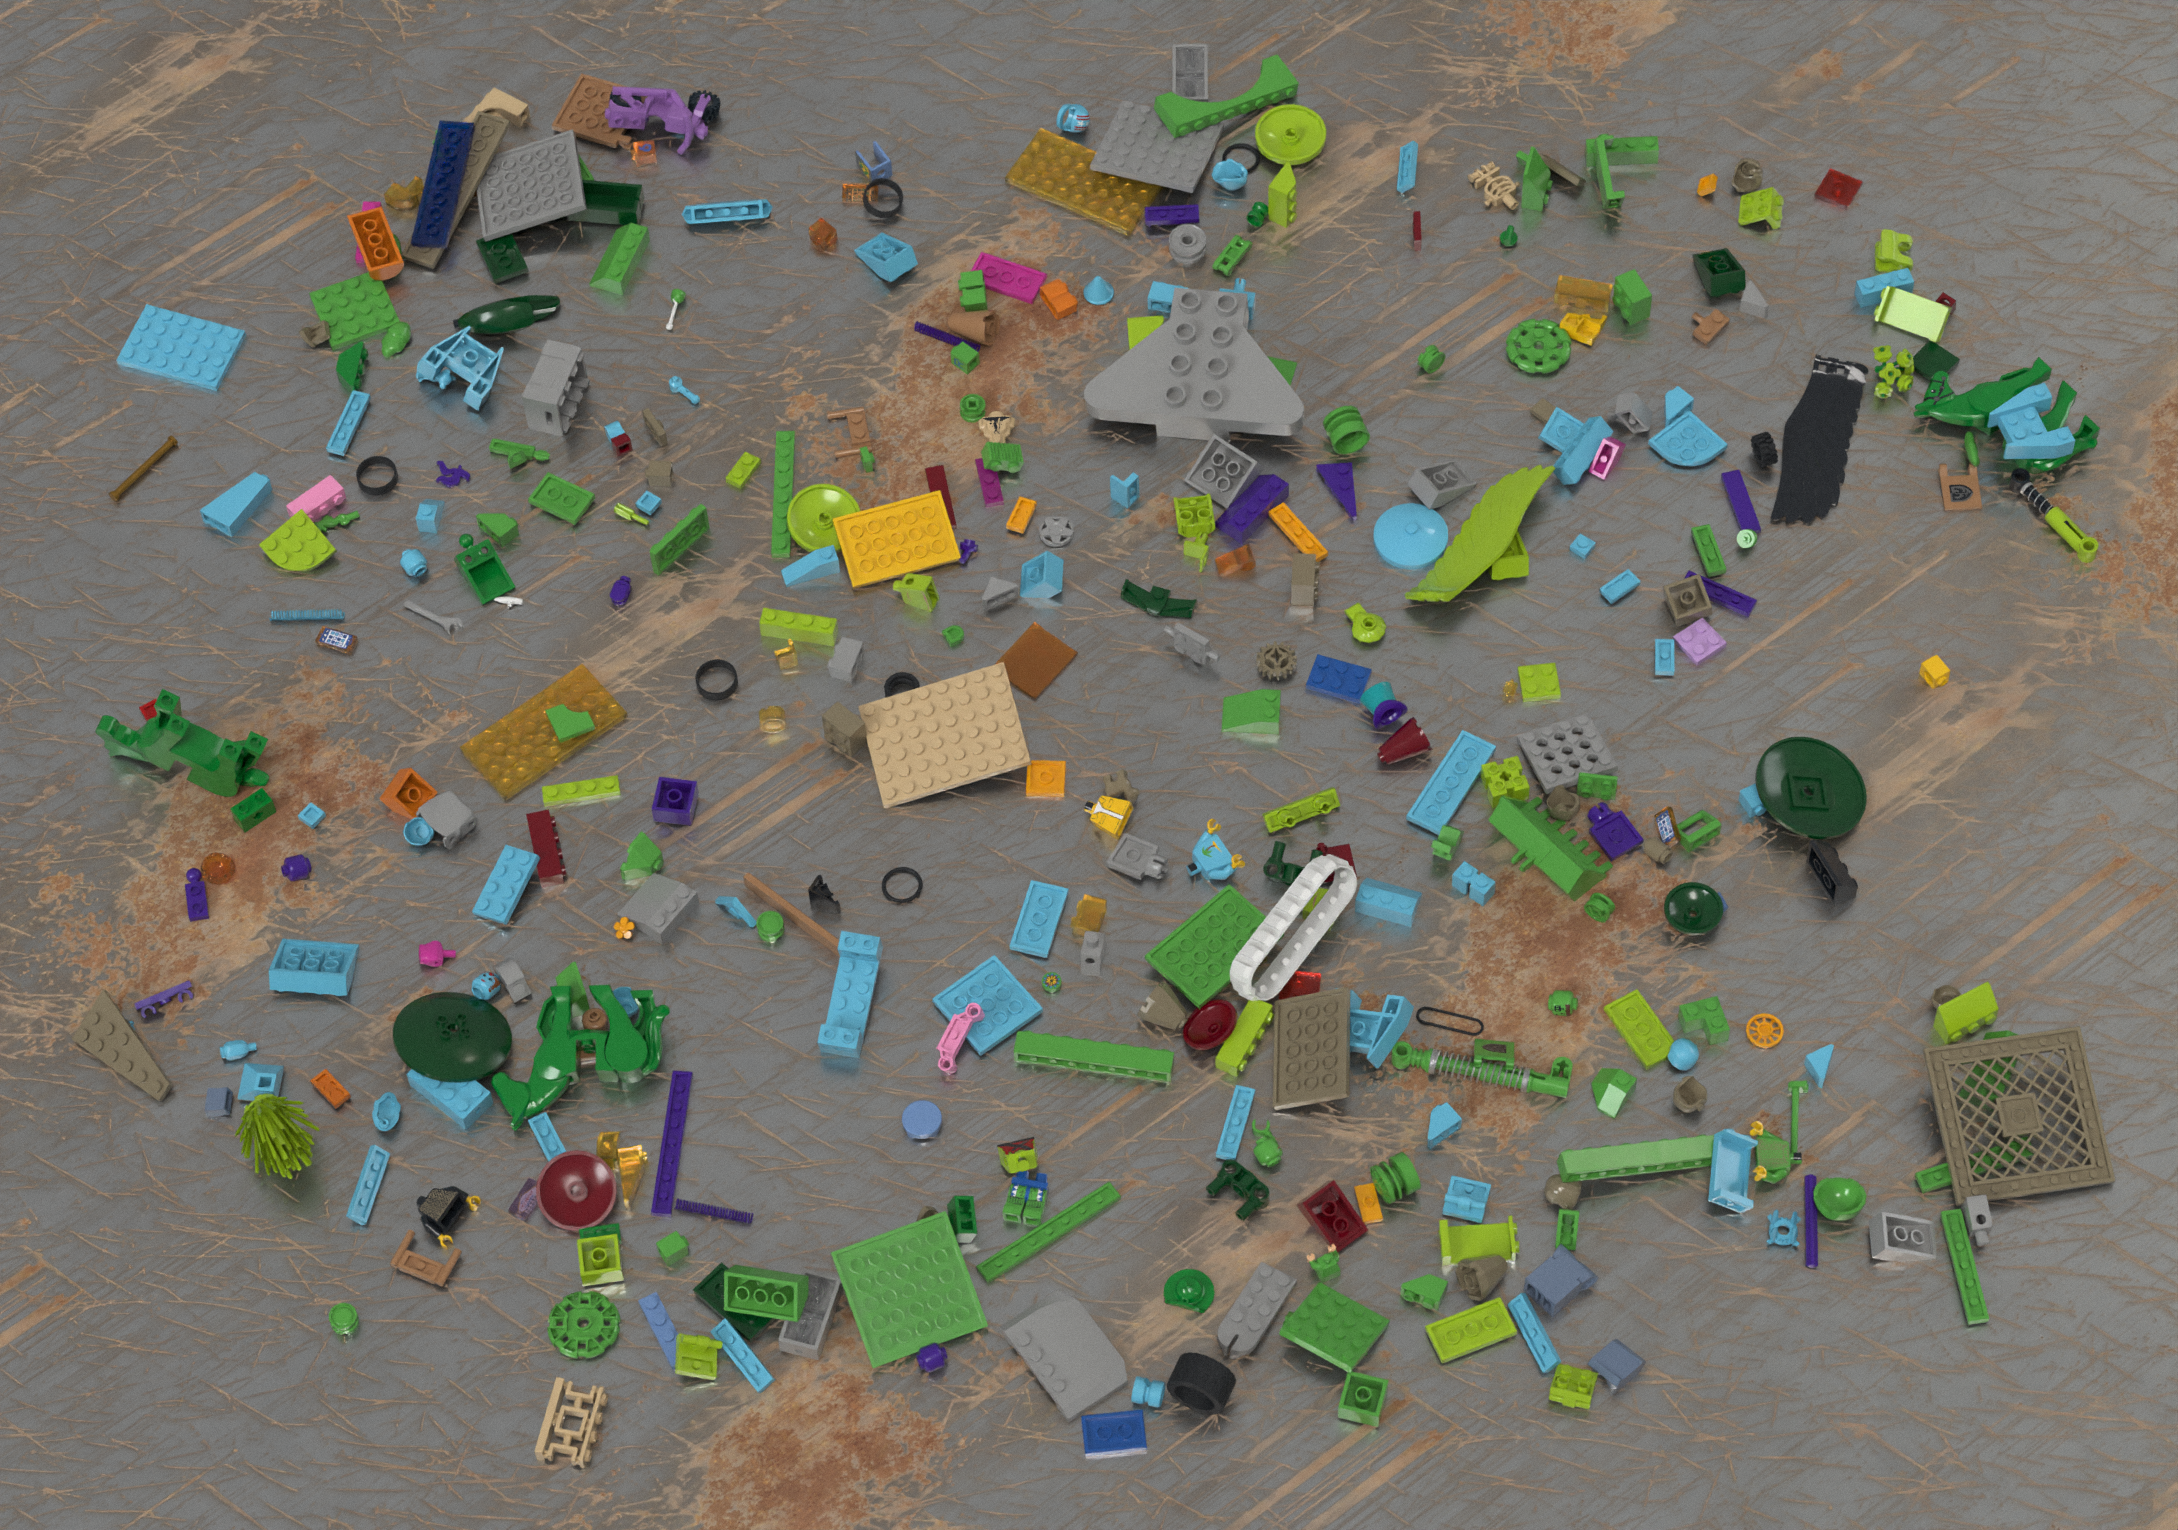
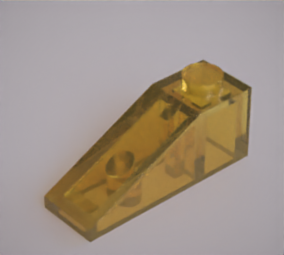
[617,1145,648,1211]

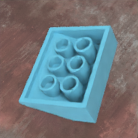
[269,939,359,996]

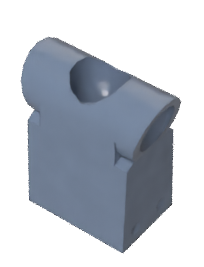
[1523,1244,1598,1318]

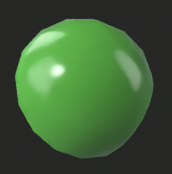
[1813,1177,1867,1221]

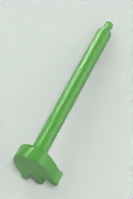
[1788,1081,1809,1152]

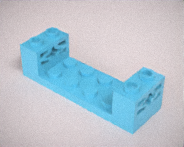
[817,931,883,1058]

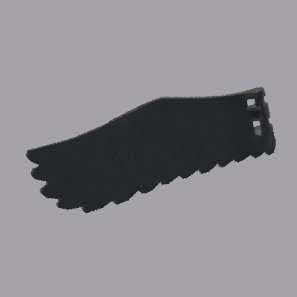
[1771,354,1868,525]

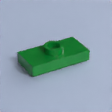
[579,1223,622,1244]

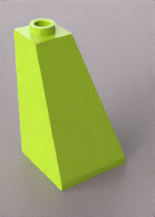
[1127,315,1164,350]

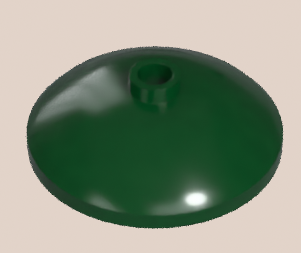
[1664,882,1723,935]

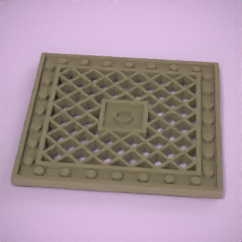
[1923,1026,2116,1206]

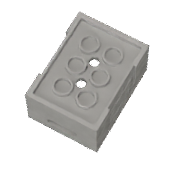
[522,339,590,437]

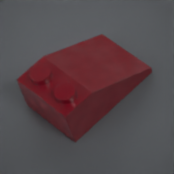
[1296,1180,1368,1252]

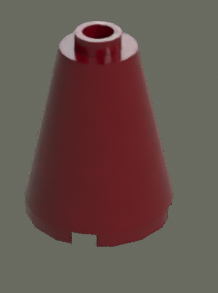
[1377,717,1433,765]

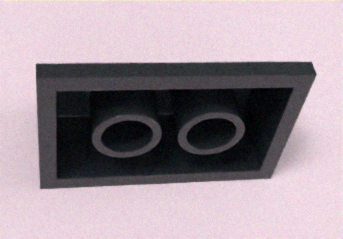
[1806,840,1858,906]

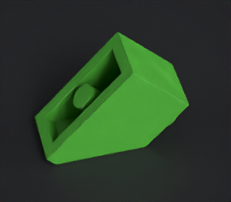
[476,513,519,548]

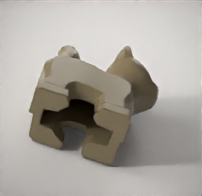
[1103,769,1140,805]

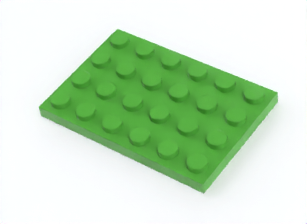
[1145,884,1284,1009]

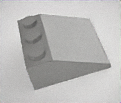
[1184,434,1264,509]
[617,873,699,945]

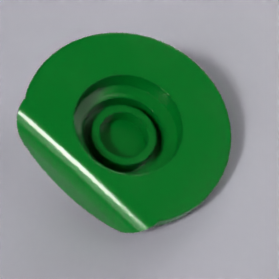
[1164,1269,1215,1313]

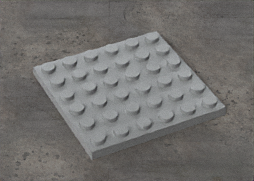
[1090,101,1224,193]
[477,129,587,242]

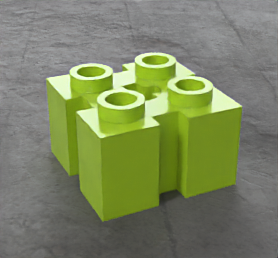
[1480,756,1530,808]

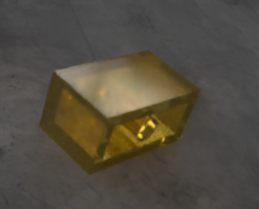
[1070,894,1107,939]

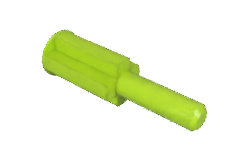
[614,503,649,525]

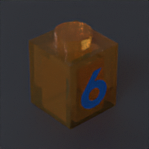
[630,140,658,167]

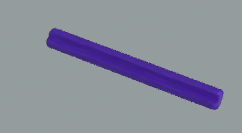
[1804,1174,1818,1268]

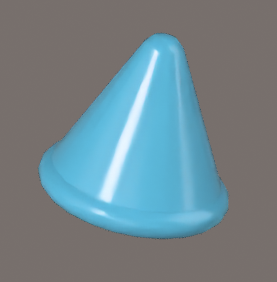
[1083,276,1114,305]

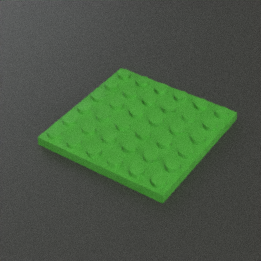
[831,1211,988,1369]

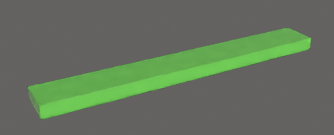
[976,1181,1121,1284]

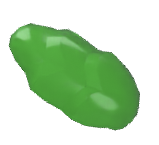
[381,321,411,357]

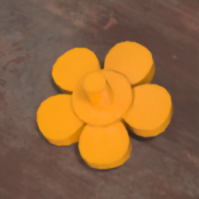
[614,917,635,939]

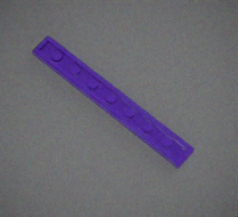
[651,1070,693,1217]

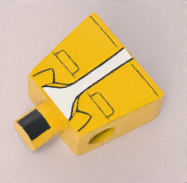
[1084,796,1134,840]

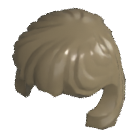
[1731,158,1763,193]
[1543,1174,1582,1210]

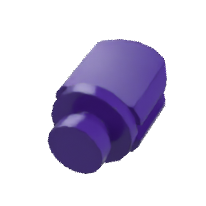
[609,576,631,605]

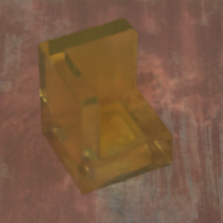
[774,639,798,670]

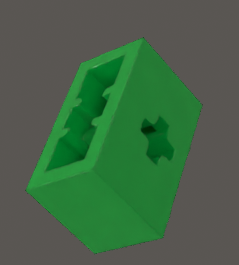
[230,788,276,833]
[947,1196,977,1243]

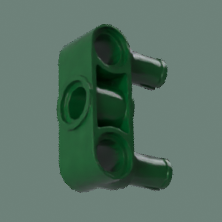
[1263,841,1323,886]
[1206,1159,1269,1221]

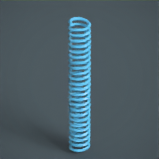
[269,609,345,621]

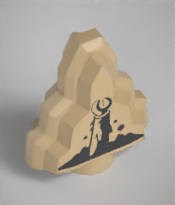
[978,411,1015,444]

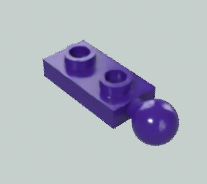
[185,868,209,922]

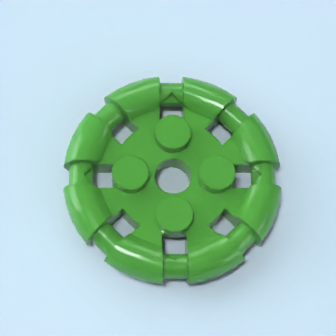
[1506,319,1572,374]
[547,1291,621,1359]

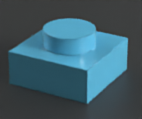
[635,490,662,516]
[1569,534,1596,559]
[298,802,326,829]

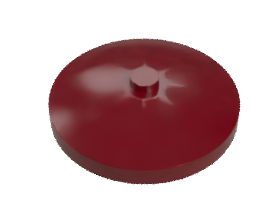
[536,1150,617,1232]

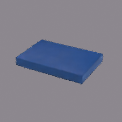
[1081,1409,1147,1457]

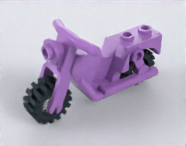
[605,86,721,155]

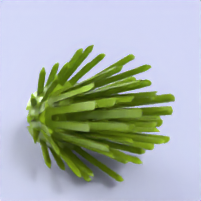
[235,1093,320,1179]

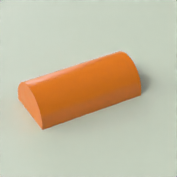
[347,206,404,280]

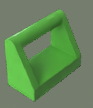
[1672,809,1722,853]

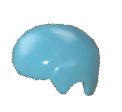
[403,817,435,846]
[613,987,639,1017]
[1668,1038,1699,1071]

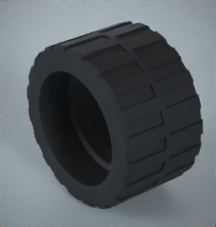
[1166,1352,1236,1415]

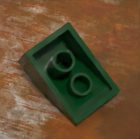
[1693,248,1746,297]

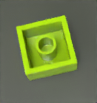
[577,1234,624,1286]

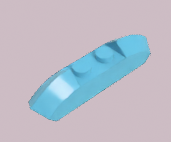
[682,199,773,224]

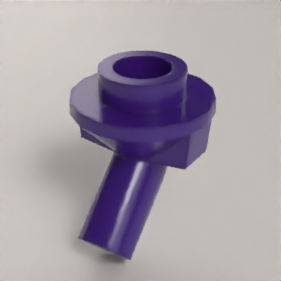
[959,539,978,564]

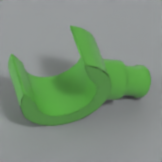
[1252,1119,1275,1139]

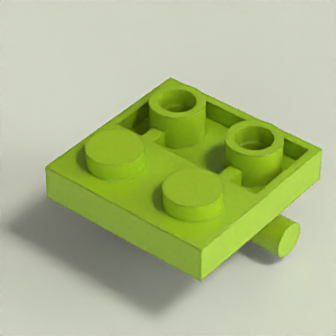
[675,1333,722,1380]
[1549,1364,1598,1410]

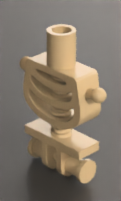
[1467,161,1520,210]

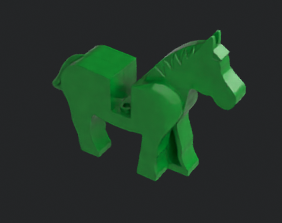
[95,689,269,797]

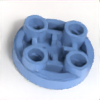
[902,1100,942,1139]

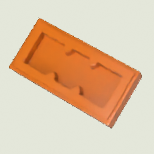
[310,1069,351,1109]

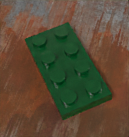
[693,1262,775,1343]

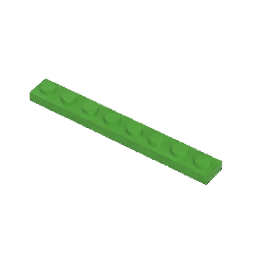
[771,431,795,558]

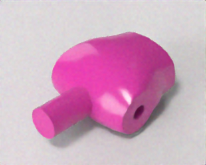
[419,941,456,967]

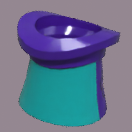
[1360,682,1408,729]

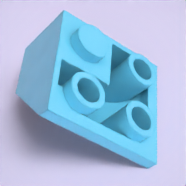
[238,1063,284,1101]

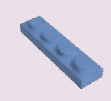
[638,1292,678,1370]

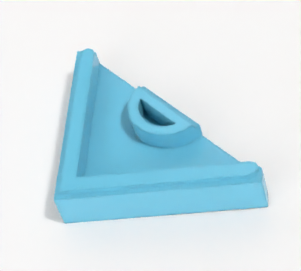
[715,896,756,928]

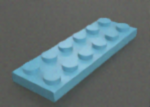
[1406,730,1496,835]

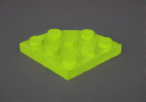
[259,509,337,572]

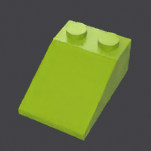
[1488,530,1529,580]

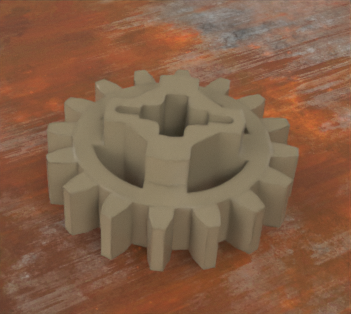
[1256,641,1297,680]

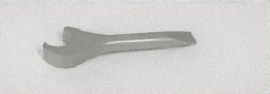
[403,600,464,634]

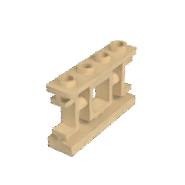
[534,1377,608,1468]

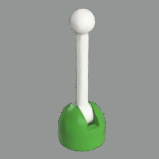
[666,289,686,330]

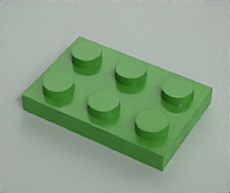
[528,472,595,525]

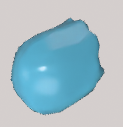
[1212,159,1248,191]

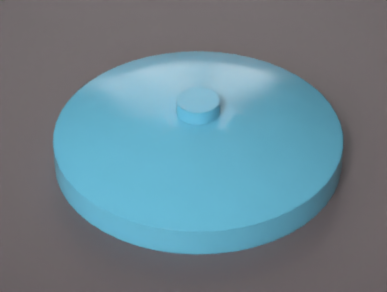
[1373,503,1448,570]

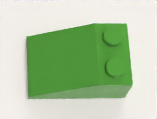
[1521,146,1553,211]
[1221,689,1281,734]

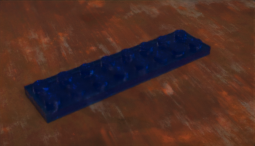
[411,121,475,249]

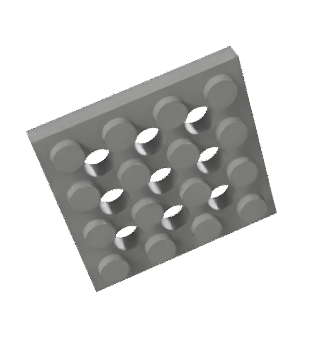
[1517,712,1618,794]

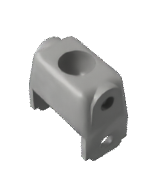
[416,790,478,849]

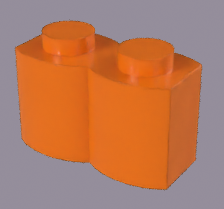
[1040,279,1078,320]

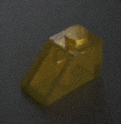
[596,1132,621,1169]

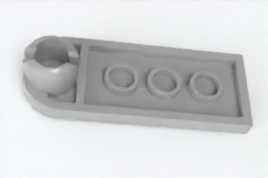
[1217,1262,1297,1359]

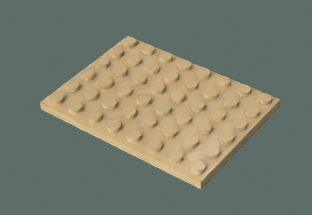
[858,662,1032,809]

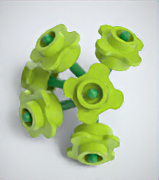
[1873,345,1914,398]

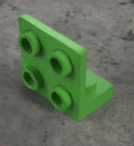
[1577,772,1618,800]

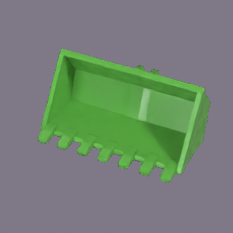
[1489,796,1613,902]

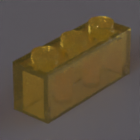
[1554,275,1613,313]

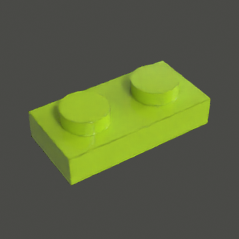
[725,452,761,489]

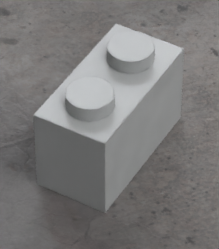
[828,636,865,682]

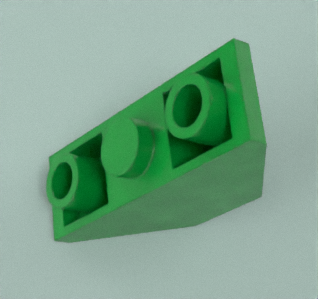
[336,341,368,393]

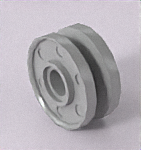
[1169,224,1206,264]

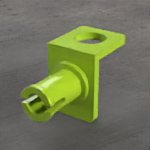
[1184,532,1209,573]

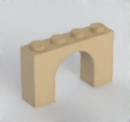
[452,87,530,154]

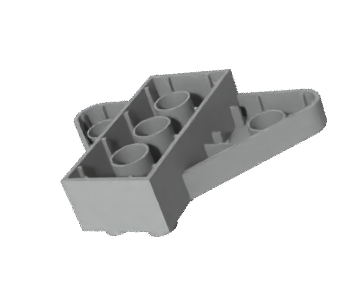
[1084,288,1305,442]

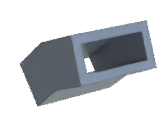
[205,1087,233,1116]

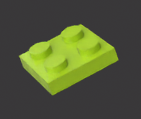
[1517,663,1561,702]

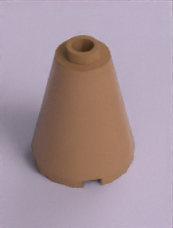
[948,310,1000,346]

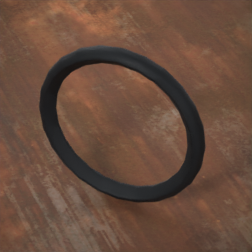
[1222,143,1260,173]
[882,867,923,903]

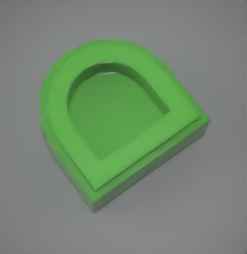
[942,625,964,648]

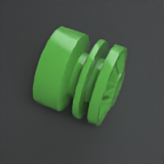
[1323,406,1370,454]
[1370,1152,1421,1205]

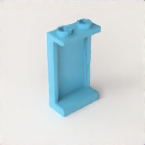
[1708,1128,1758,1213]

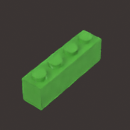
[1585,136,1659,167]

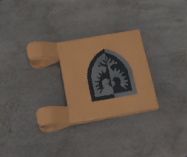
[1938,462,1982,511]

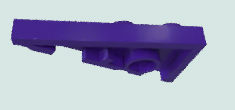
[1316,462,1357,520]

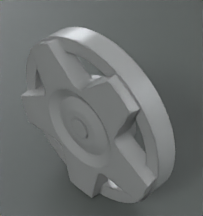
[1039,516,1074,547]

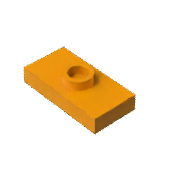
[1006,496,1037,534]
[1354,1183,1383,1225]

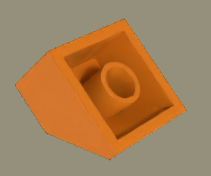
[379,767,437,820]

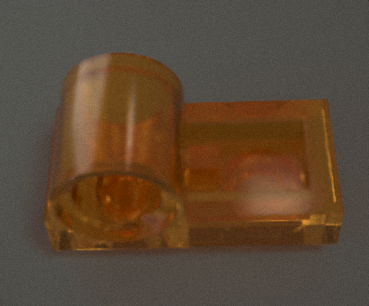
[1215,544,1256,577]

